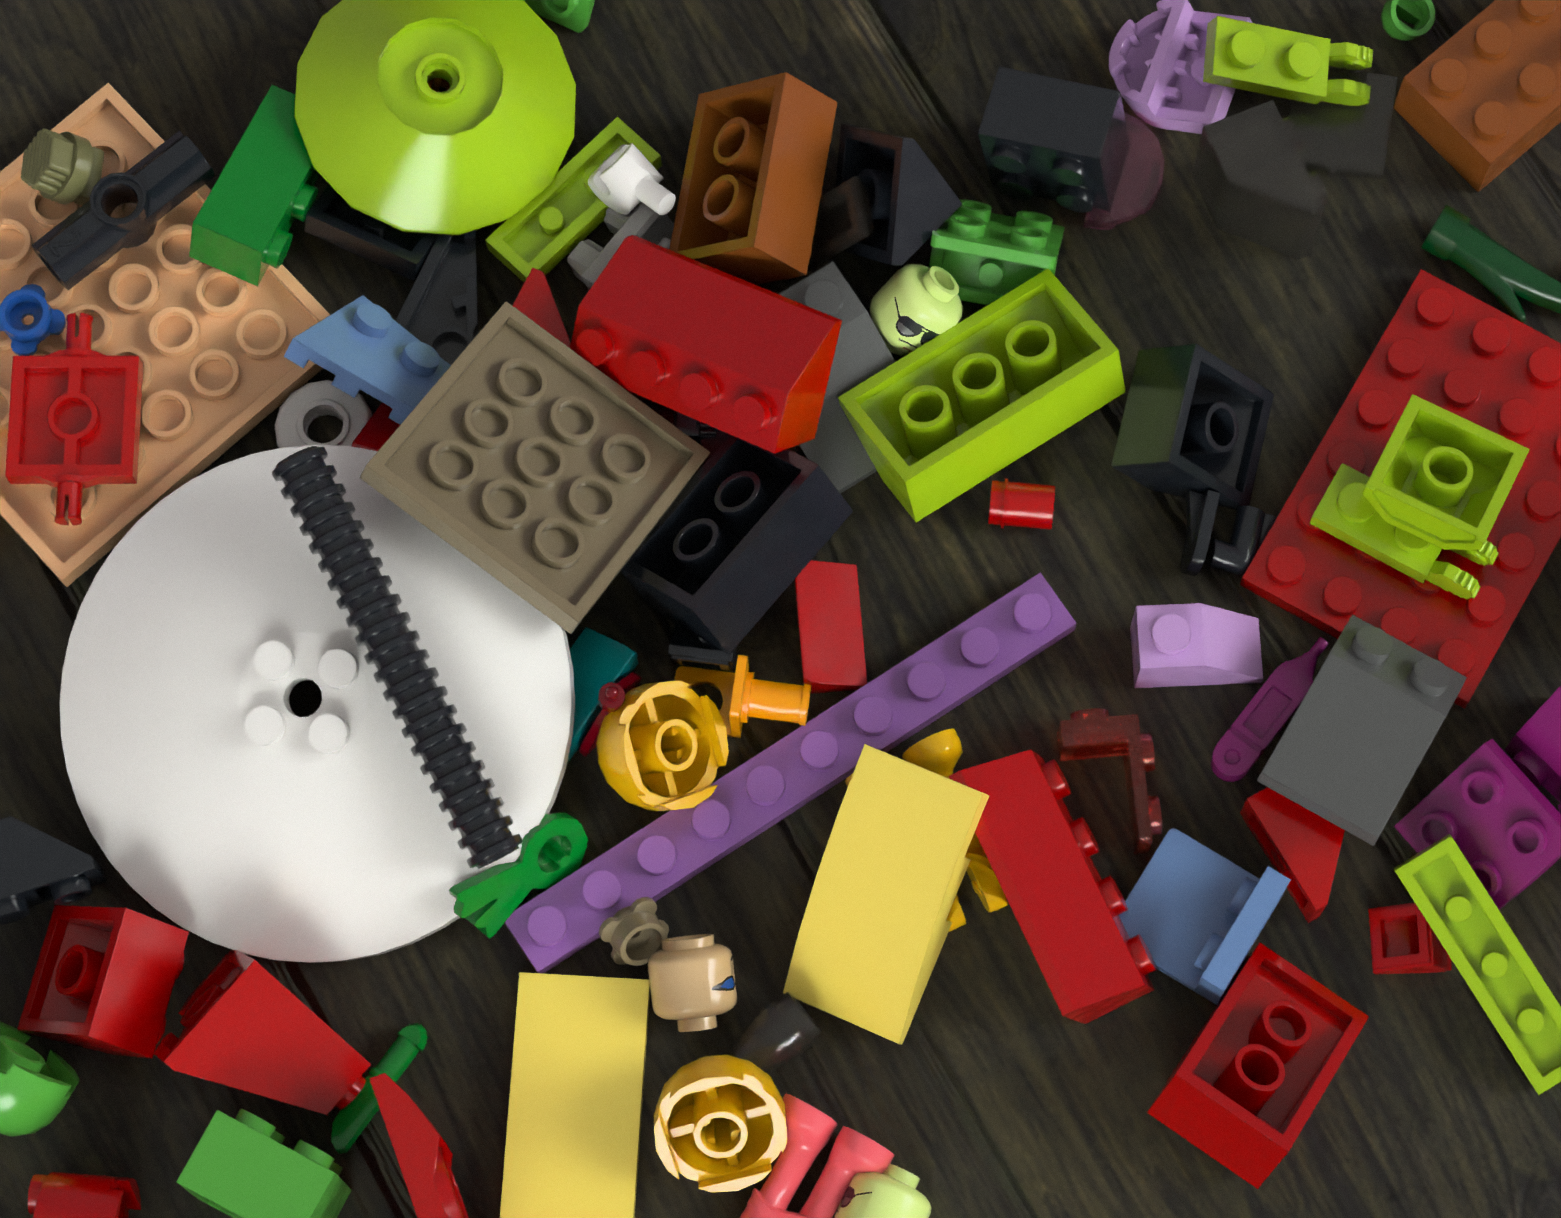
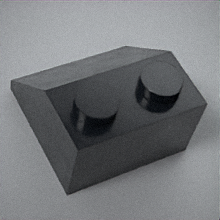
[1111,344,1274,510]

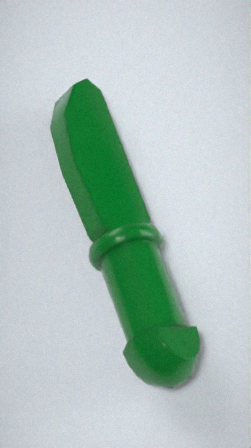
[331,1023,428,1154]

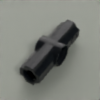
[31,131,215,290]

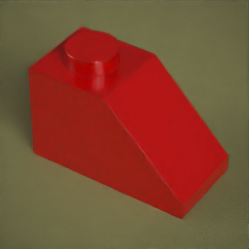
[1240,787,1345,923]

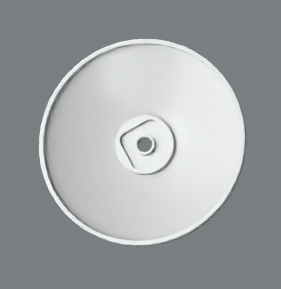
[60,444,575,963]

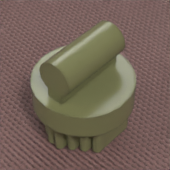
[21,129,104,206]

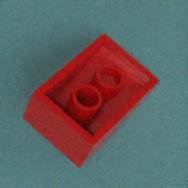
[1147,942,1369,1189]

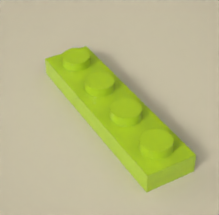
[1393,834,1561,1095]

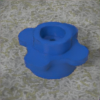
[0,284,66,356]

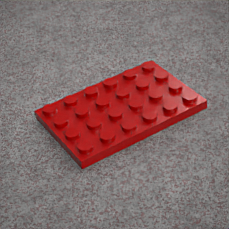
[1240,269,1561,709]

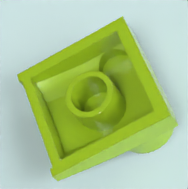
[1362,394,1530,550]

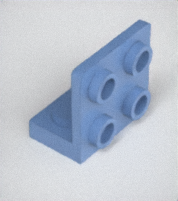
[1119,828,1291,1005]

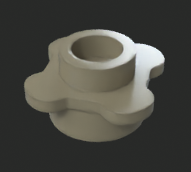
[599,897,669,966]

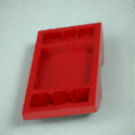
[369,1073,469,1218]

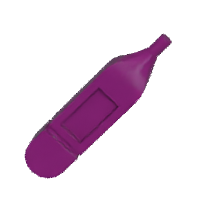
[1210,637,1328,782]

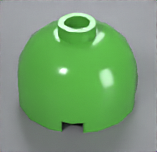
[0,1021,80,1136]

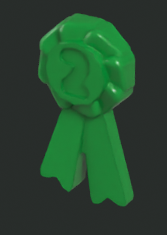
[449,812,588,939]

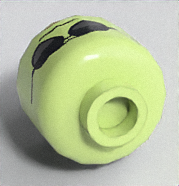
[870,264,963,356]
[834,1164,931,1218]

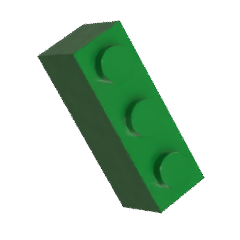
[189,85,320,287]

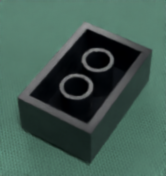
[620,435,853,654]

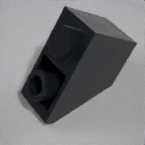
[0,816,107,925]

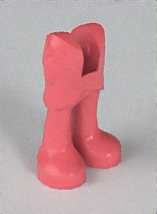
[740,1093,895,1218]

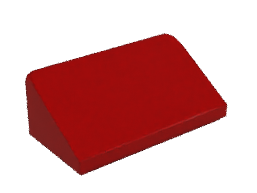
[794,560,867,694]

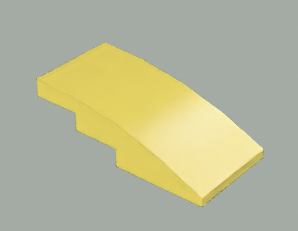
[783,744,990,1045]

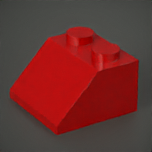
[17,905,189,1058]

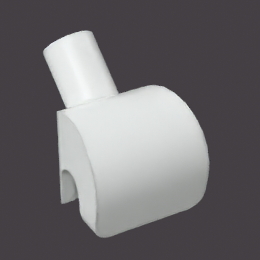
[588,143,676,215]

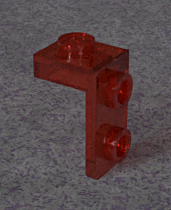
[1057,708,1162,854]

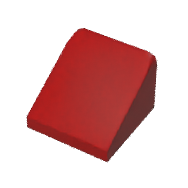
[1368,902,1452,974]

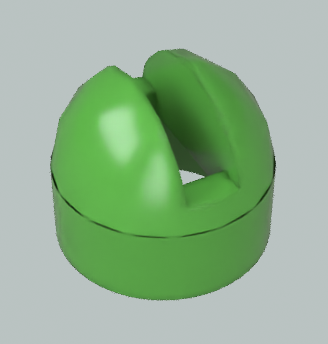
[1380,0,1435,41]

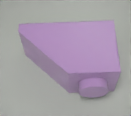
[1130,603,1263,688]

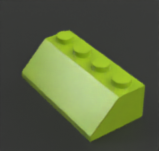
[838,269,1126,522]

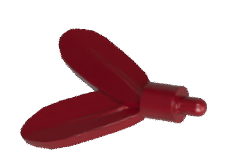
[579,672,642,757]

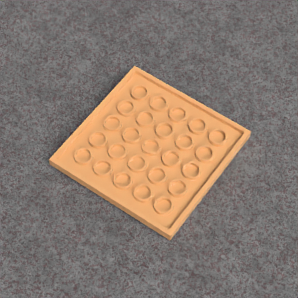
[0,83,330,587]

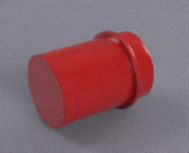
[988,478,1055,530]

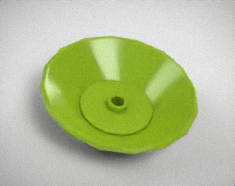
[294,0,576,235]

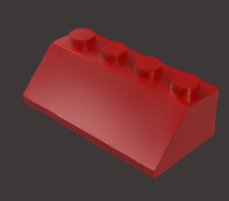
[570,235,842,454]
[949,749,1157,1024]

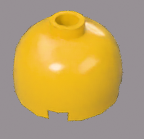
[596,680,729,811]
[654,1054,787,1193]

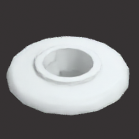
[275,380,372,448]

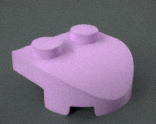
[1109,0,1253,137]

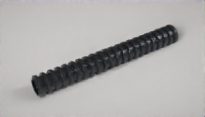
[272,446,523,869]

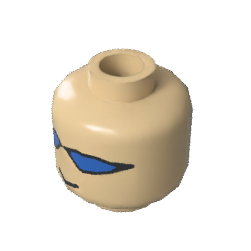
[648,934,737,1032]

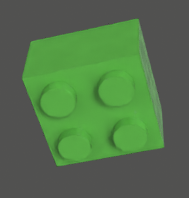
[176,1108,352,1218]

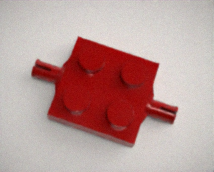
[5,313,143,526]

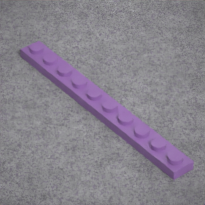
[505,572,1077,974]

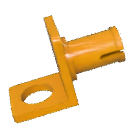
[675,655,811,738]

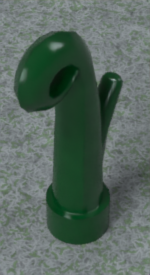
[1421,205,1561,323]

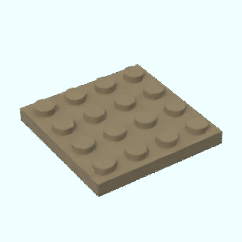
[360,301,710,634]

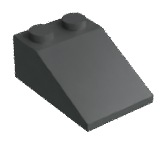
[779,262,895,494]
[1257,615,1467,846]

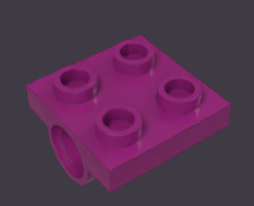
[1394,739,1561,910]

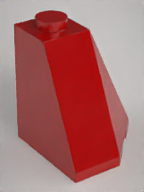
[154,949,371,1115]

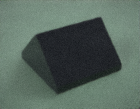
[830,124,962,265]

